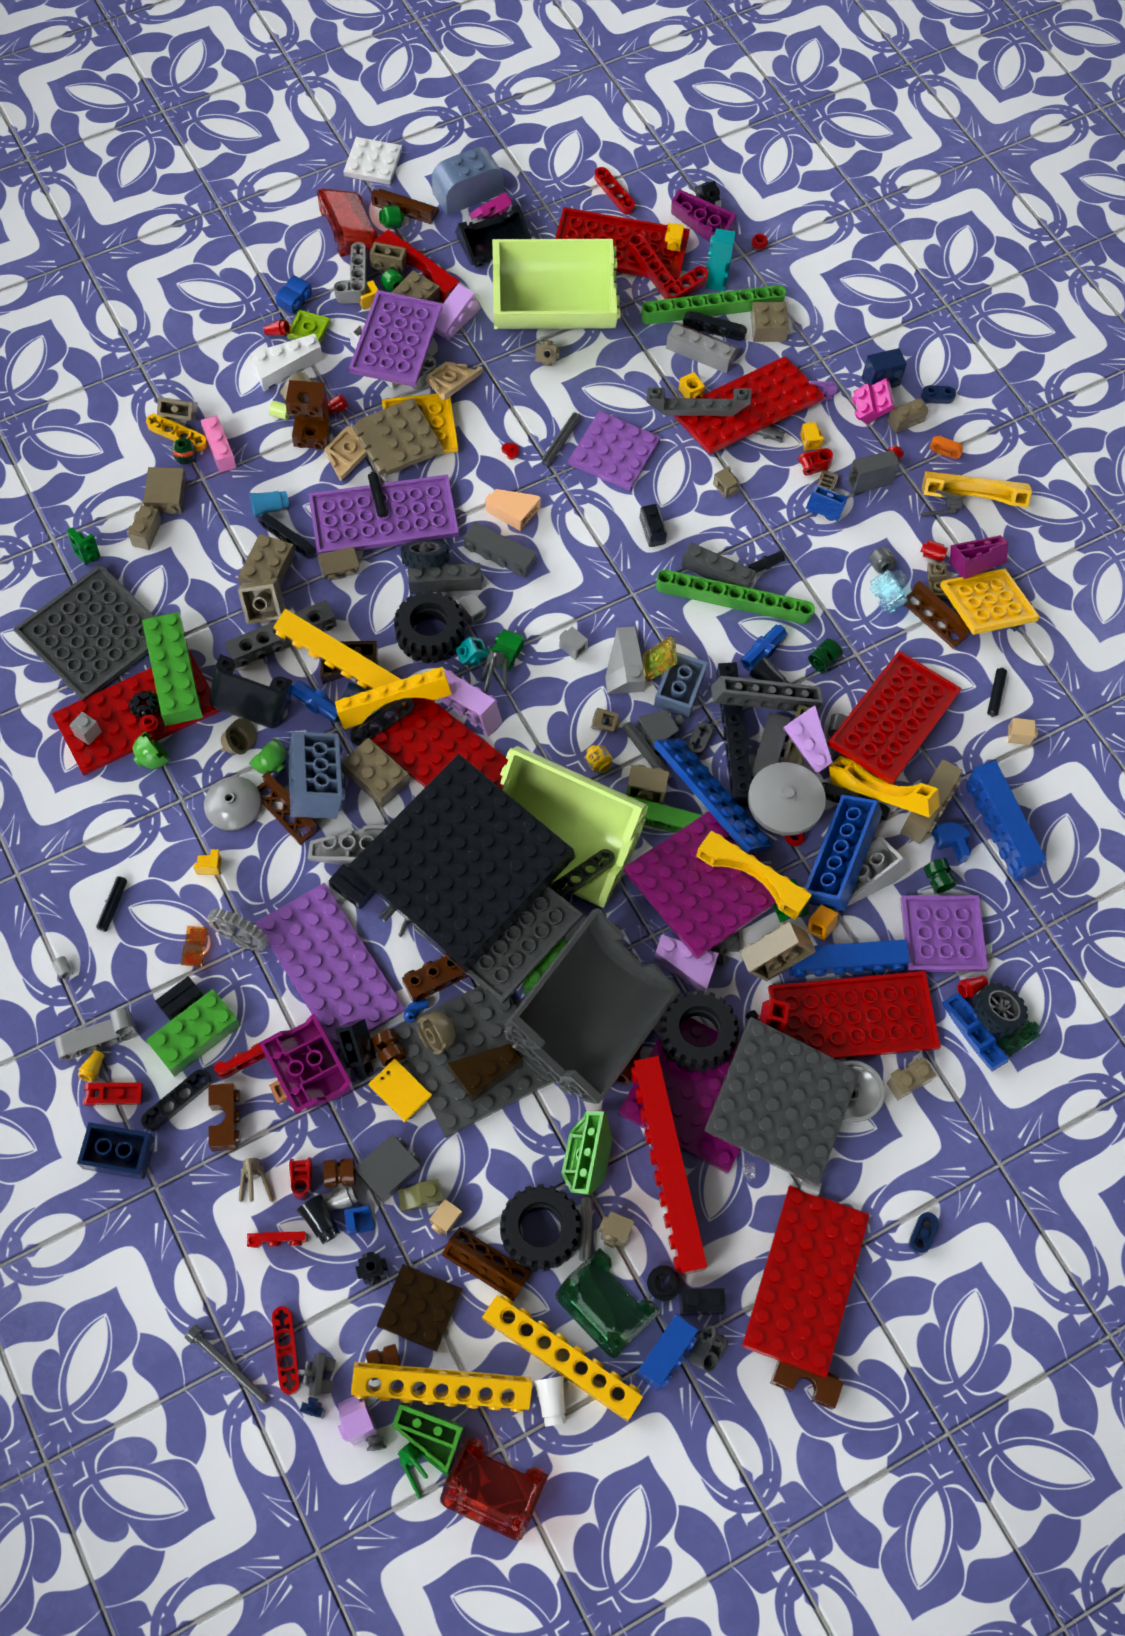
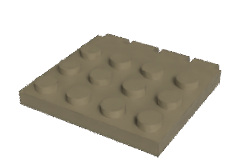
[352,398,444,475]

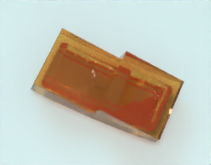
[181,926,208,967]

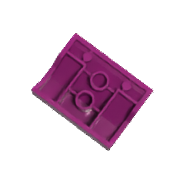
[259,1014,354,1114]

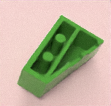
[392,1402,465,1473]

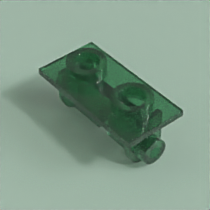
[997,1019,1040,1057]

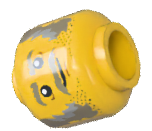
[585,745,613,773]

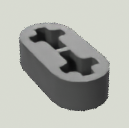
[688,722,712,756]

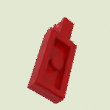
[247,1231,308,1248]

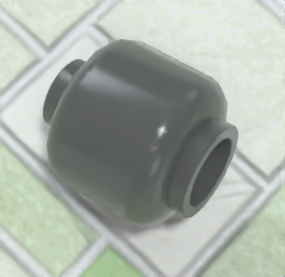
[869,547,896,574]

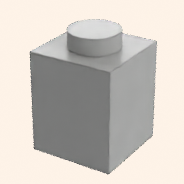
[459,592,486,626]
[559,626,588,660]
[69,712,102,745]

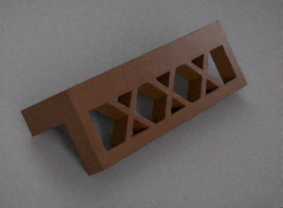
[371,189,439,224]
[901,581,970,649]
[257,772,318,845]
[442,1227,532,1301]

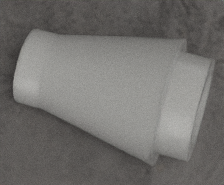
[326,1186,359,1212]

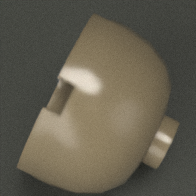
[417,1012,456,1054]

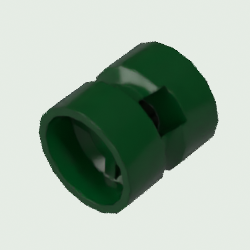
[808,638,843,673]
[923,858,958,894]

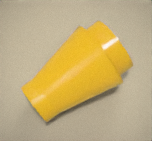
[78,1050,105,1082]

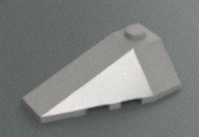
[605,626,645,695]
[307,825,388,866]
[847,836,910,906]

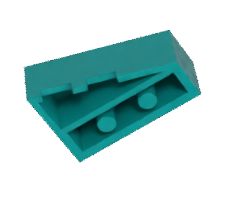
[706,228,736,292]

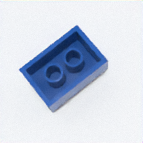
[636,1314,698,1391]

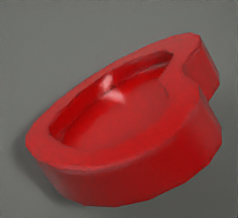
[501,443,519,460]

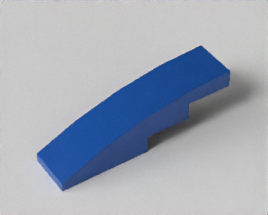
[942,993,1009,1072]

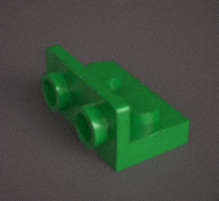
[66,527,100,566]

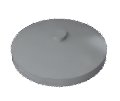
[748,762,826,835]

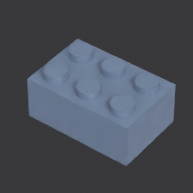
[654,651,708,719]

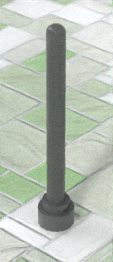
[184,1324,268,1404]

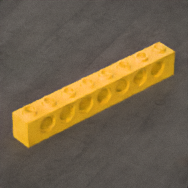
[482,1295,643,1422]
[351,1362,532,1412]

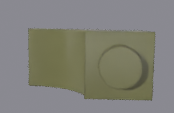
[398,1179,442,1212]

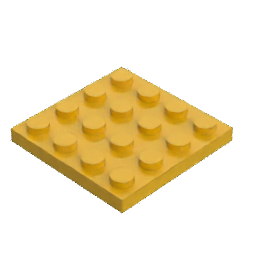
[382,393,458,454]
[940,568,1039,635]

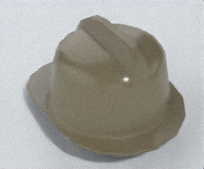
[221,718,257,755]

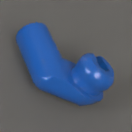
[404,999,429,1022]

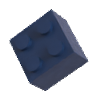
[861,348,907,388]

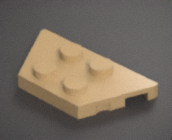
[426,361,483,401]
[324,426,368,481]

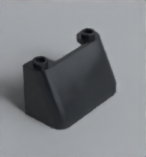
[455,205,531,267]
[209,654,292,728]

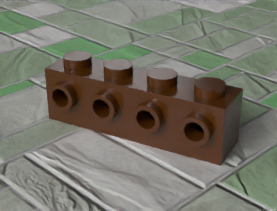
[402,955,469,1002]

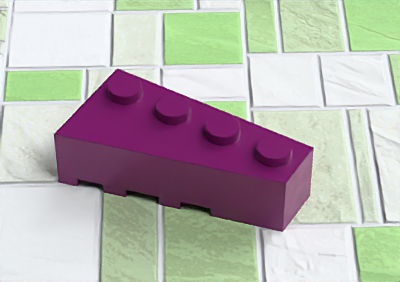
[671,189,737,243]

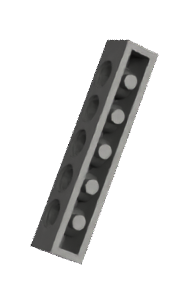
[225,600,337,668]
[711,676,823,712]

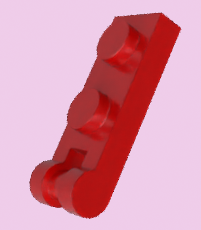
[214,1043,266,1079]
[83,1082,143,1106]

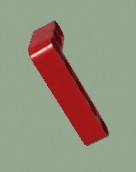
[629,232,708,299]

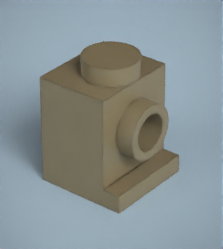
[713,466,739,498]
[590,708,620,733]

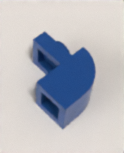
[931,822,971,863]

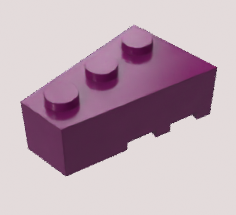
[950,535,1008,579]

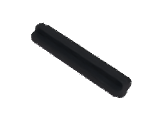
[368,472,388,518]
[987,667,1007,717]
[96,876,127,932]

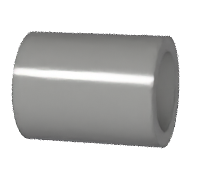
[52,956,73,979]
[799,1180,822,1197]

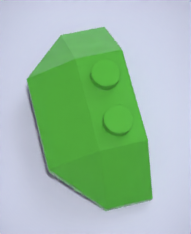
[561,1111,613,1195]

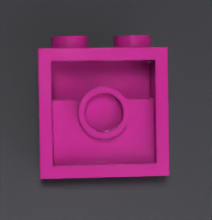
[469,192,512,220]
[852,378,895,424]

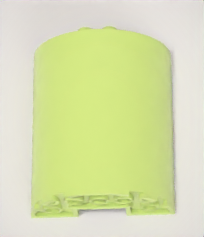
[492,239,620,329]
[500,746,648,908]

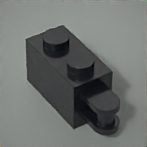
[335,1019,376,1081]

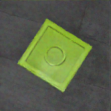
[287,310,331,344]

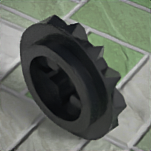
[129,690,160,718]
[647,1265,681,1301]

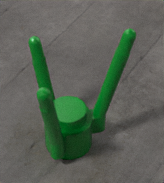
[398,1442,452,1498]

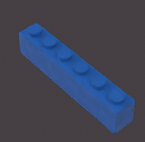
[788,940,910,978]

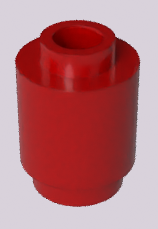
[920,539,948,561]

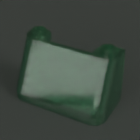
[556,1248,661,1358]

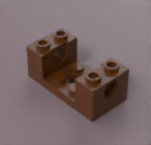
[285,380,332,449]

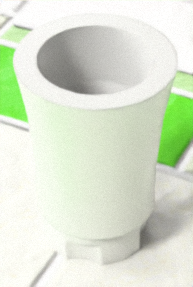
[533,1376,566,1427]

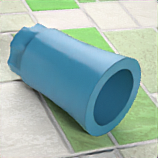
[250,491,289,517]

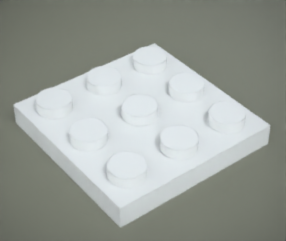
[343,137,402,185]

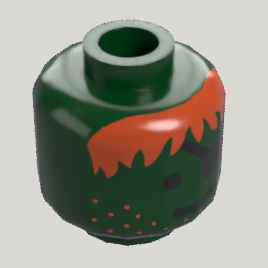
[172,438,196,465]

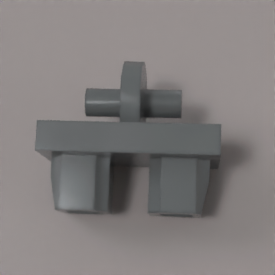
[298,1353,336,1396]

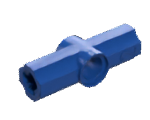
[741,624,788,670]
[291,680,340,723]

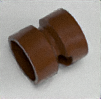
[371,1028,407,1067]
[323,1158,356,1188]
[365,1344,401,1381]

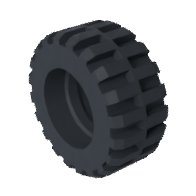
[394,591,465,663]
[659,990,739,1073]
[500,1184,582,1271]

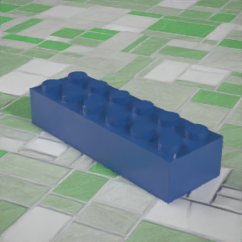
[966,760,1047,882]
[805,795,883,911]

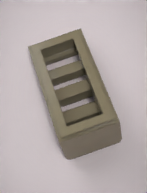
[817,470,839,491]

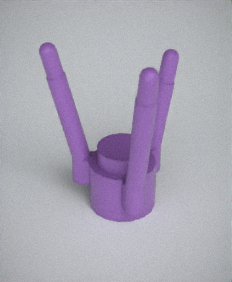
[807,381,837,408]

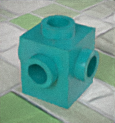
[456,637,489,667]

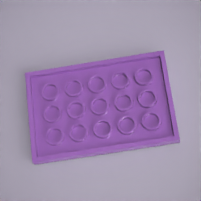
[349,290,443,387]

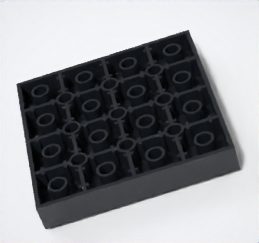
[349,754,575,972]

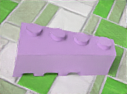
[439,668,503,737]

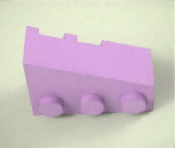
[435,283,481,340]
[783,705,832,774]
[654,935,719,994]
[338,1395,379,1446]

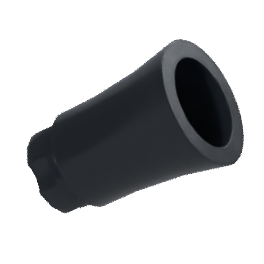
[749,656,790,683]
[296,1194,340,1244]

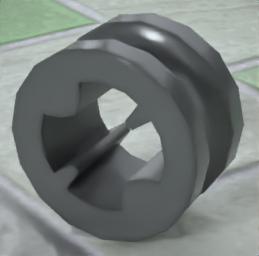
[366,1436,387,1451]

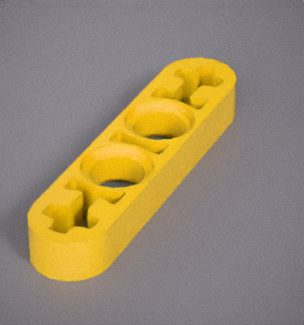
[146,414,207,452]

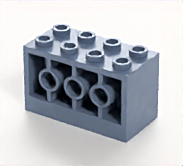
[288,731,345,819]

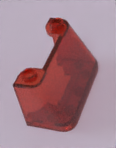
[317,188,378,257]
[440,1436,549,1541]

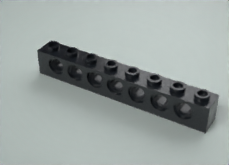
[716,662,752,806]

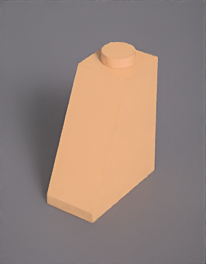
[485,489,541,532]

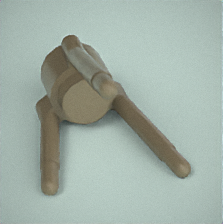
[238,1158,274,1202]

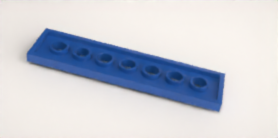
[653,738,773,854]

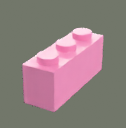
[201,415,236,473]

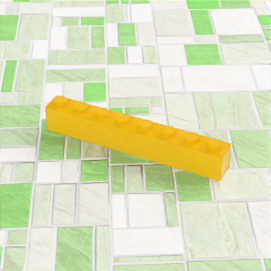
[273,609,406,709]

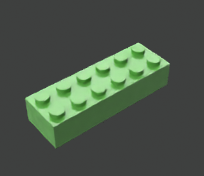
[142,612,203,726]

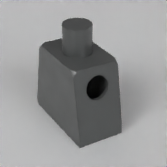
[637,710,685,753]

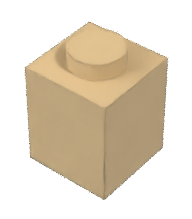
[1008,718,1038,745]
[429,1199,462,1235]

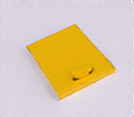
[368,1059,432,1122]

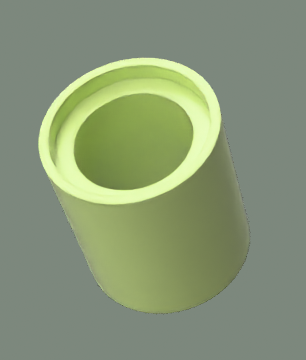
[269,400,290,420]

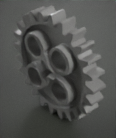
[207,908,269,952]

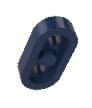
[921,385,956,404]
[908,1212,939,1254]

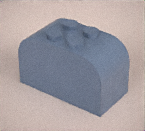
[432,147,504,216]

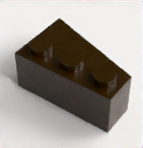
[320,641,378,684]
[447,1043,522,1102]

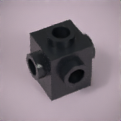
[695,180,721,205]
[355,1252,388,1285]

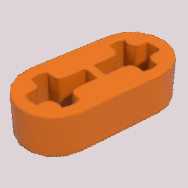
[930,436,964,459]

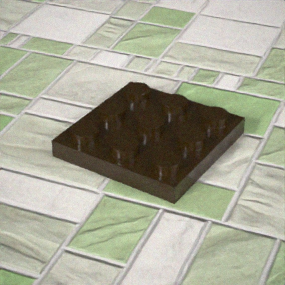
[376,1264,462,1352]

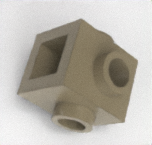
[535,340,560,366]

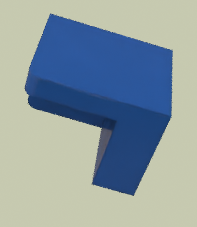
[344,1205,374,1235]

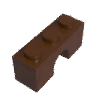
[208,1083,241,1152]
[770,1361,844,1410]

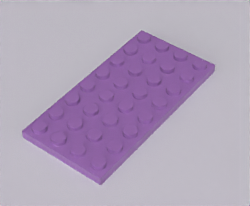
[308,474,459,555]
[256,883,405,1053]

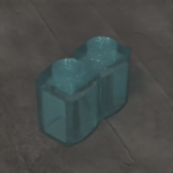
[870,570,909,613]

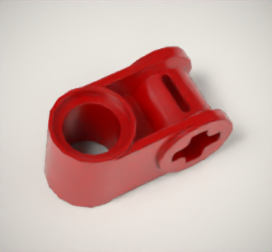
[798,448,833,476]
[289,1157,313,1200]

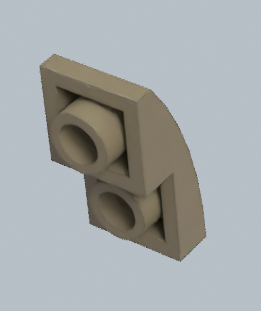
[927,563,948,599]

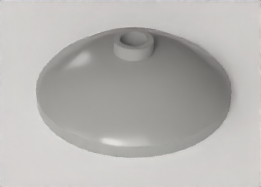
[204,776,262,831]
[841,1061,885,1122]

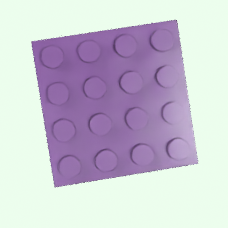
[568,411,661,491]
[900,895,988,972]

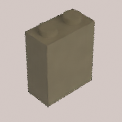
[143,467,187,514]

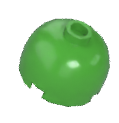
[133,731,170,769]
[249,738,287,774]

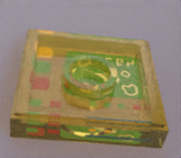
[643,636,677,682]

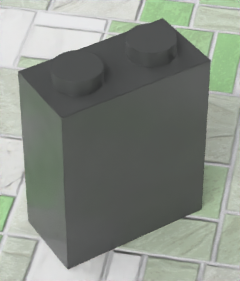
[847,450,900,494]
[354,1134,421,1203]

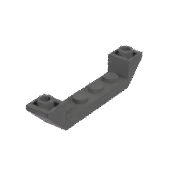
[647,387,751,416]

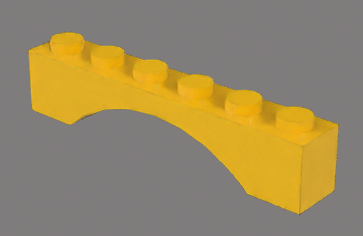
[922,471,1032,507]
[335,667,452,729]
[829,756,940,818]
[696,831,811,921]

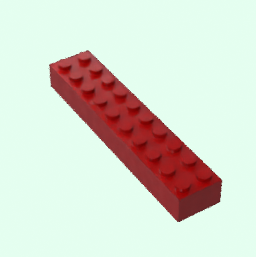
[630,1056,707,1276]

